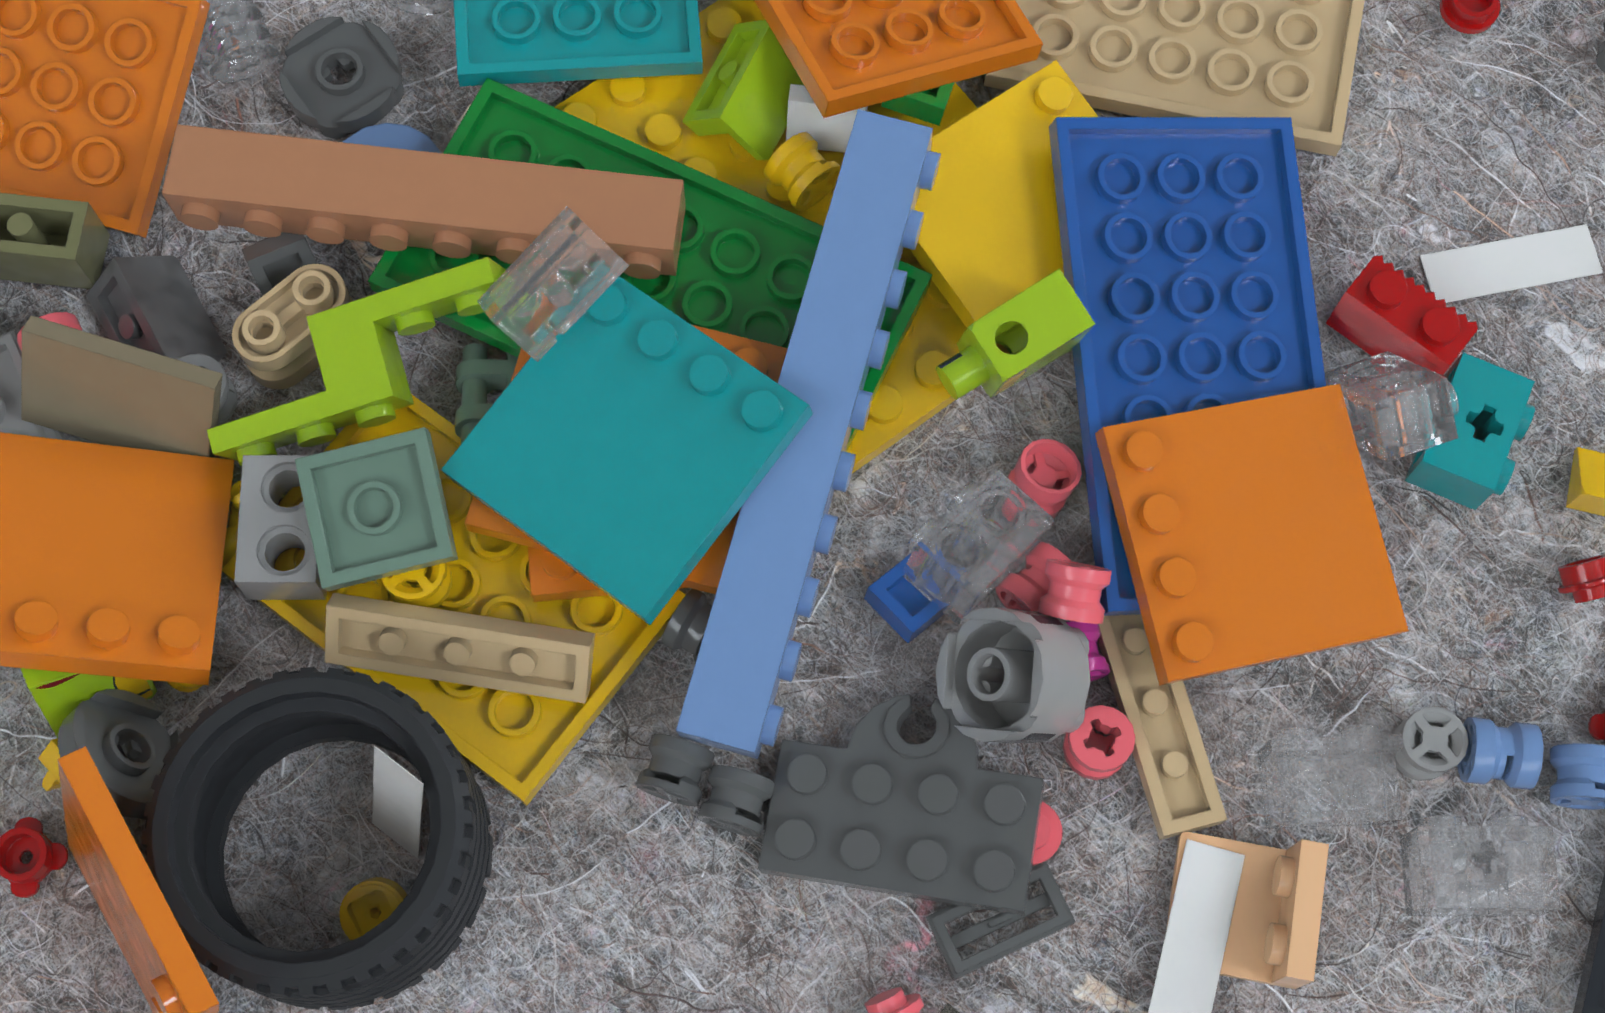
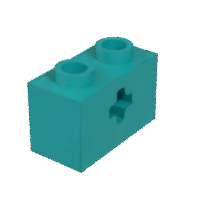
[1405,352,1535,510]

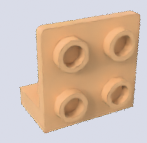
[1166,832,1329,989]

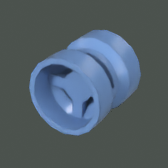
[1458,717,1543,790]

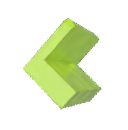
[682,20,804,160]

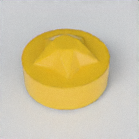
[339,877,407,940]

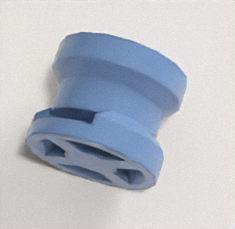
[1550,743,1605,810]

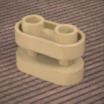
[232,264,353,389]

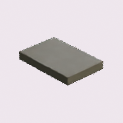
[21,316,223,458]

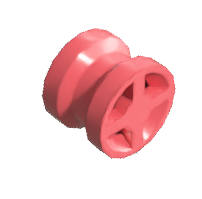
[1038,559,1112,624]
[1063,705,1135,780]

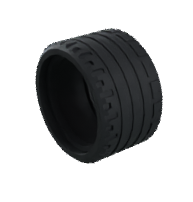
[142,667,493,1010]

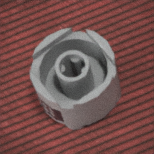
[935,607,1091,743]

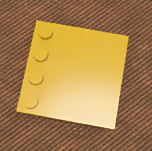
[910,60,1098,354]

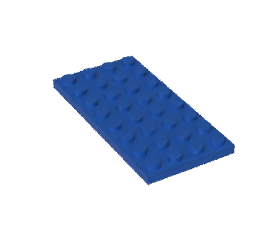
[1049,117,1326,616]

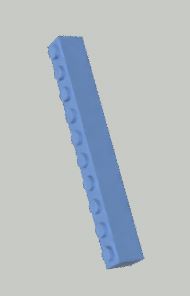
[676,109,941,759]

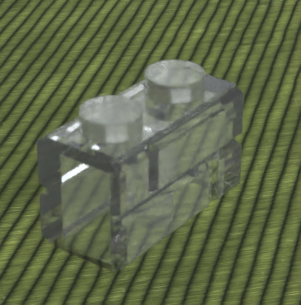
[477,206,629,362]

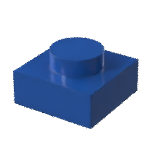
[864,551,958,643]

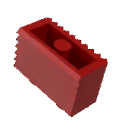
[1326,255,1478,395]

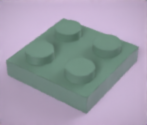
[295,427,458,591]

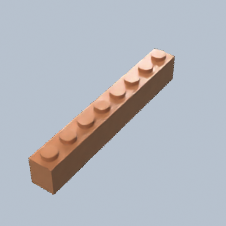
[162,124,686,279]

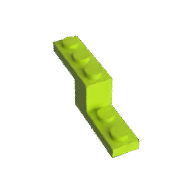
[207,257,512,466]

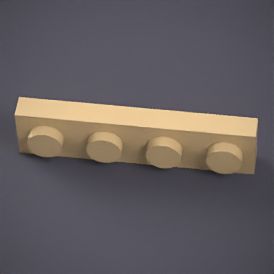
[325,593,595,703]
[1098,614,1227,840]

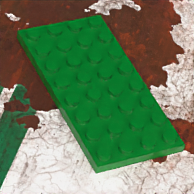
[368,78,932,452]

